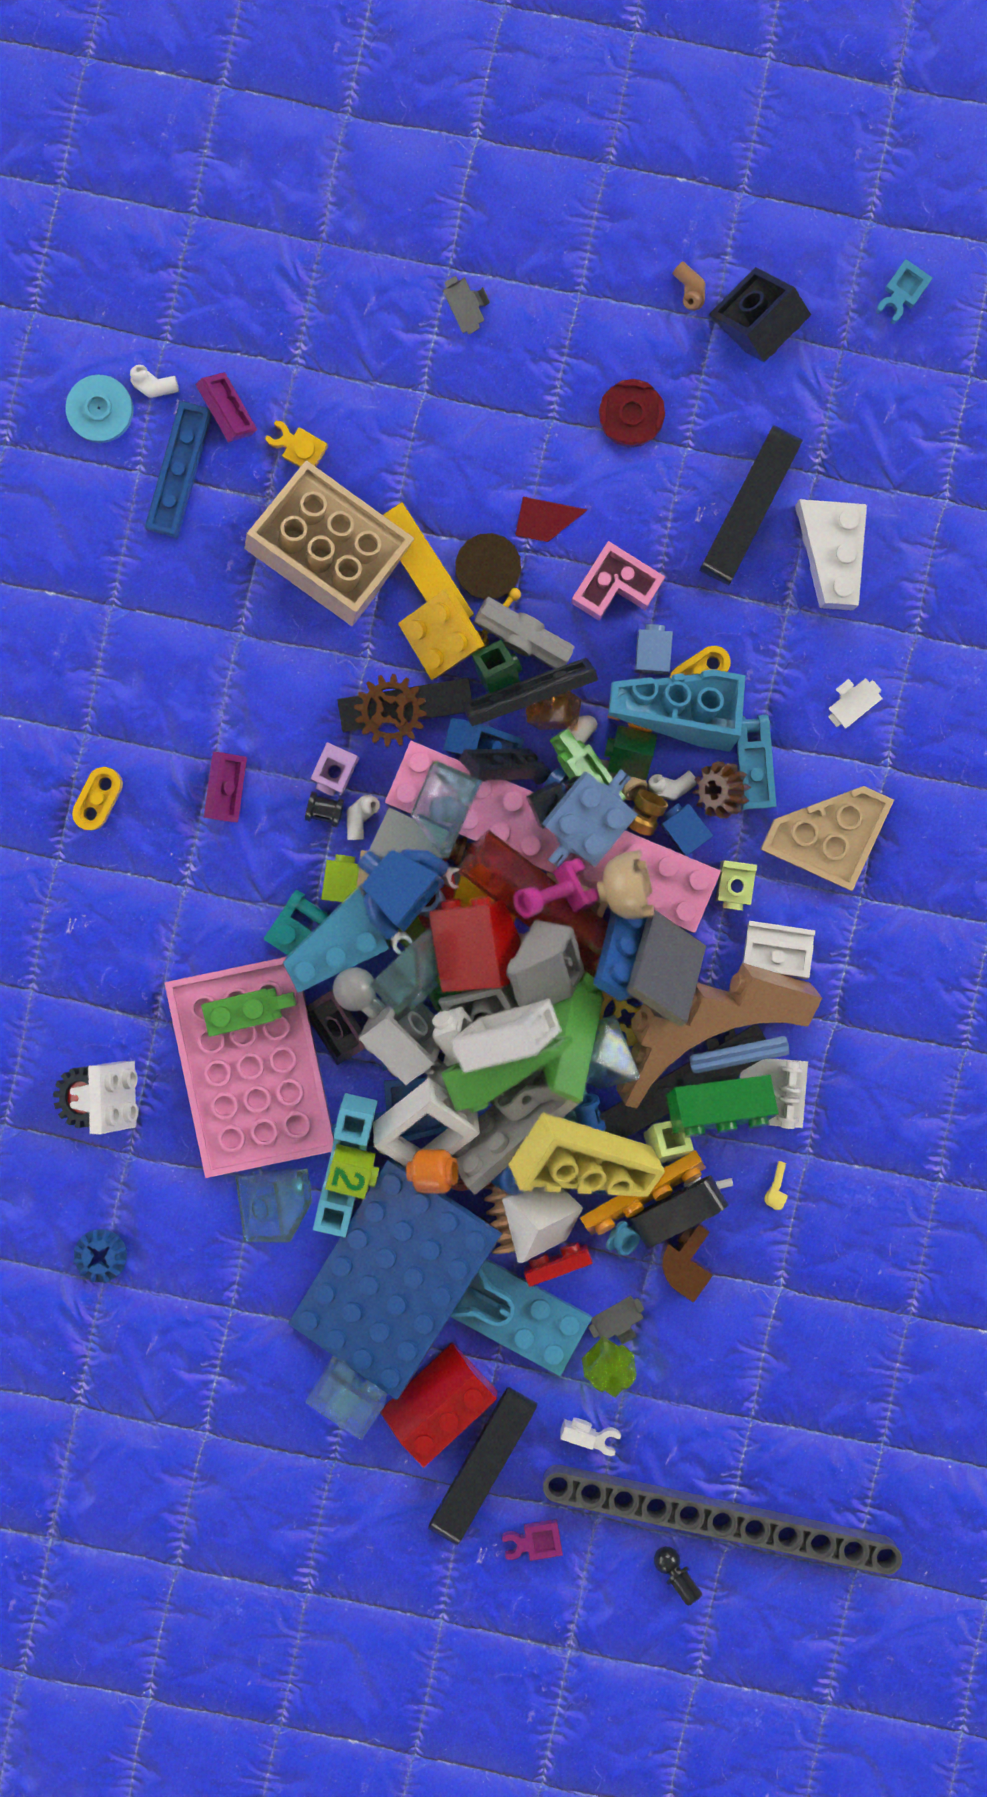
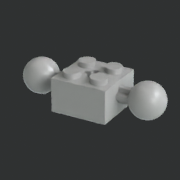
[333,967,452,1090]

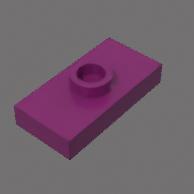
[195,372,257,442]

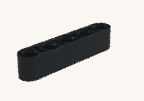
[699,425,803,586]
[428,1386,538,1545]

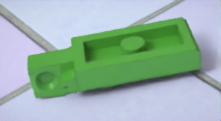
[550,729,626,801]
[201,988,297,1037]

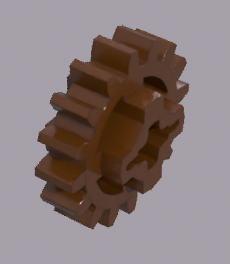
[354,674,427,748]

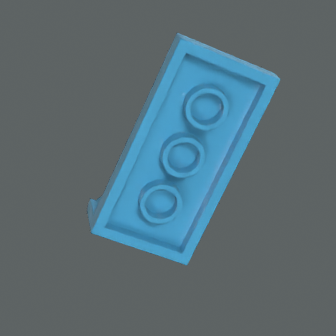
[449,1259,592,1376]

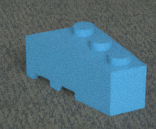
[283,883,391,993]

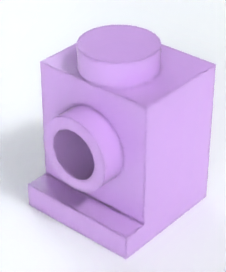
[311,742,360,797]

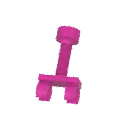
[514,858,600,917]

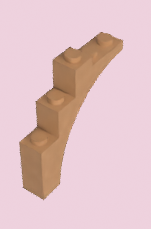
[616,963,822,1108]

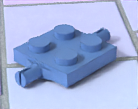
[542,769,638,868]

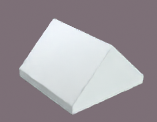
[502,1187,583,1263]

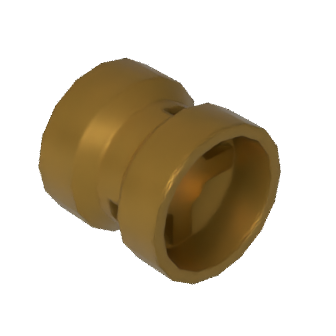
[628,790,668,836]

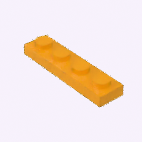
[580,1150,706,1235]

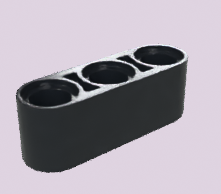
[630,1175,728,1248]

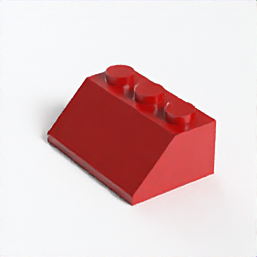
[380,1342,497,1468]

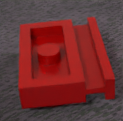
[524,1242,593,1287]

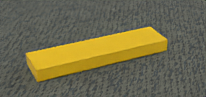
[383,502,474,618]

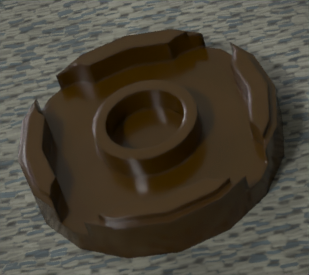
[455,533,521,601]

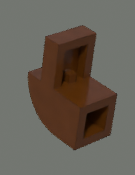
[661,1223,713,1303]

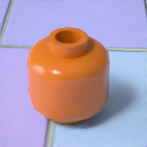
[406,1149,459,1194]

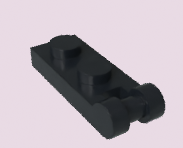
[459,748,551,784]

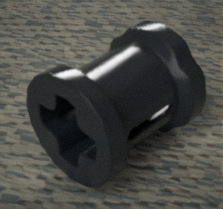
[305,791,344,828]

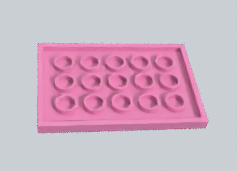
[164,957,334,1178]

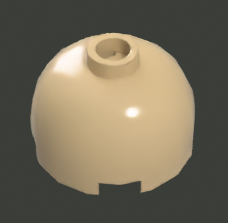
[598,850,654,919]

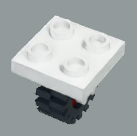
[53,1061,138,1134]

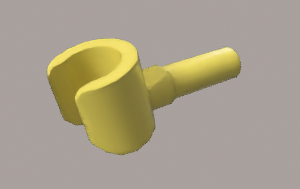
[764,1161,788,1210]

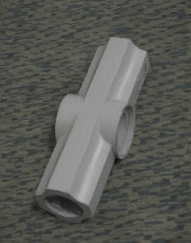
[473,597,575,669]

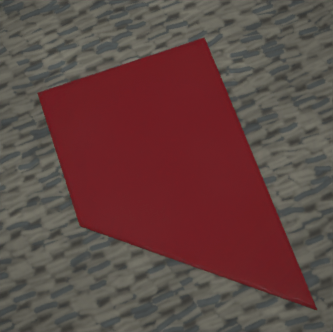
[515,497,587,542]

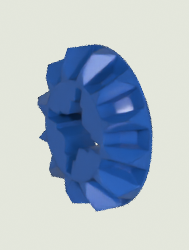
[73,1229,127,1283]

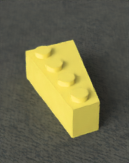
[508,1113,665,1197]

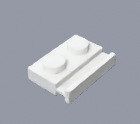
[742,921,815,980]

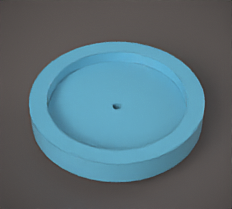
[66,375,133,443]

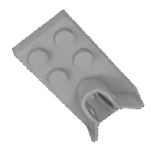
[452,1066,577,1195]

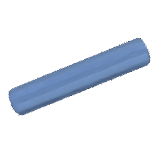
[689,1036,790,1073]

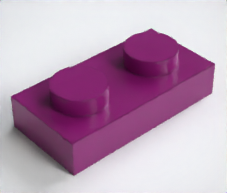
[204,752,247,823]

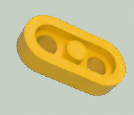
[670,646,731,677]
[72,767,123,830]

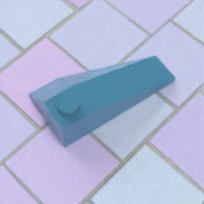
[608,669,746,752]

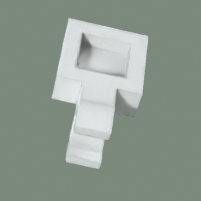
[560,1418,621,1456]

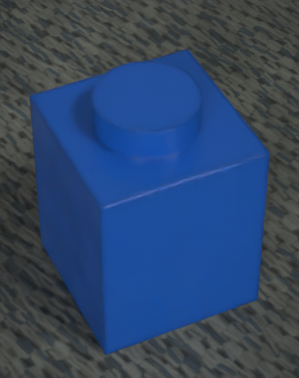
[660,803,713,856]

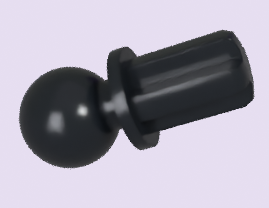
[654,1547,702,1606]

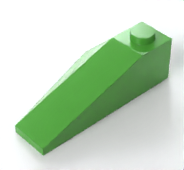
[543,969,602,1104]
[441,1036,573,1112]

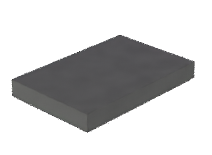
[627,910,706,1027]

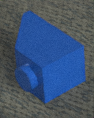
[443,718,524,756]

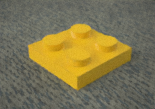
[398,588,485,680]

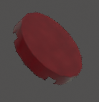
[599,379,665,447]

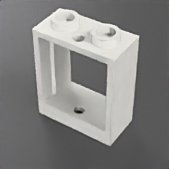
[452,999,561,1072]
[373,1078,480,1168]

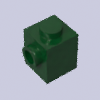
[471,640,522,693]
[604,725,657,780]

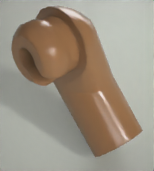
[672,261,706,311]

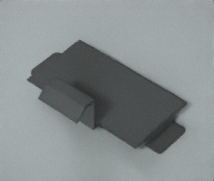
[443,276,490,334]
[588,1296,644,1345]

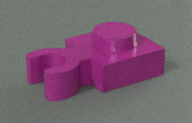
[502,1519,563,1561]

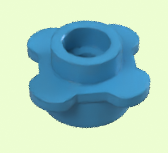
[606,1221,640,1255]

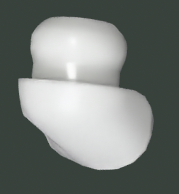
[130,365,179,398]
[648,770,698,801]
[347,795,380,840]

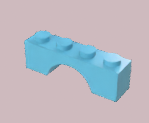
[313,1093,378,1238]

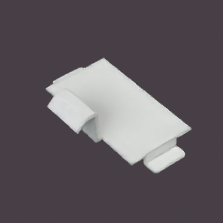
[829,678,883,729]

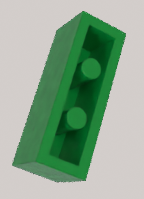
[666,1075,779,1138]

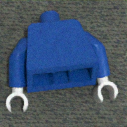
[358,849,466,954]

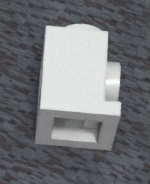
[432,1007,473,1066]

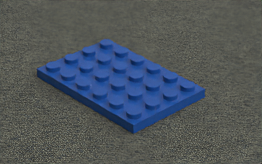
[288,1158,502,1400]

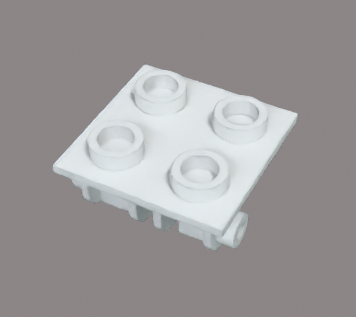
[740,1058,808,1129]

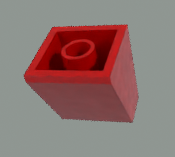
[429,896,521,992]

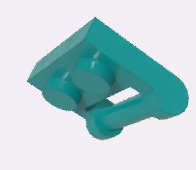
[263,889,329,955]

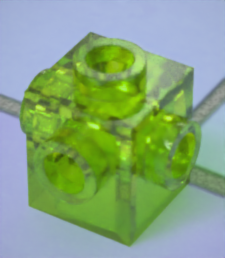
[582,1336,637,1398]

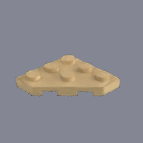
[760,786,894,891]

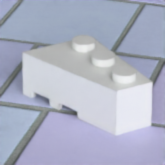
[795,499,867,611]

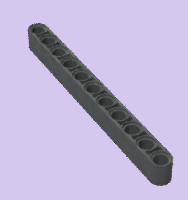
[543,1465,902,1575]

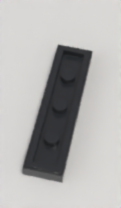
[462,658,598,727]
[337,678,472,733]

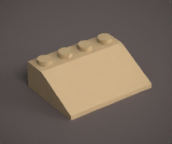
[244,460,414,626]

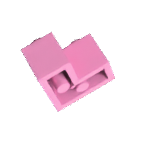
[571,541,665,621]

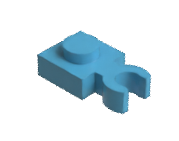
[876,259,933,324]

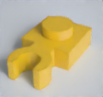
[265,420,328,468]

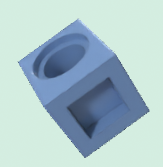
[635,624,673,675]

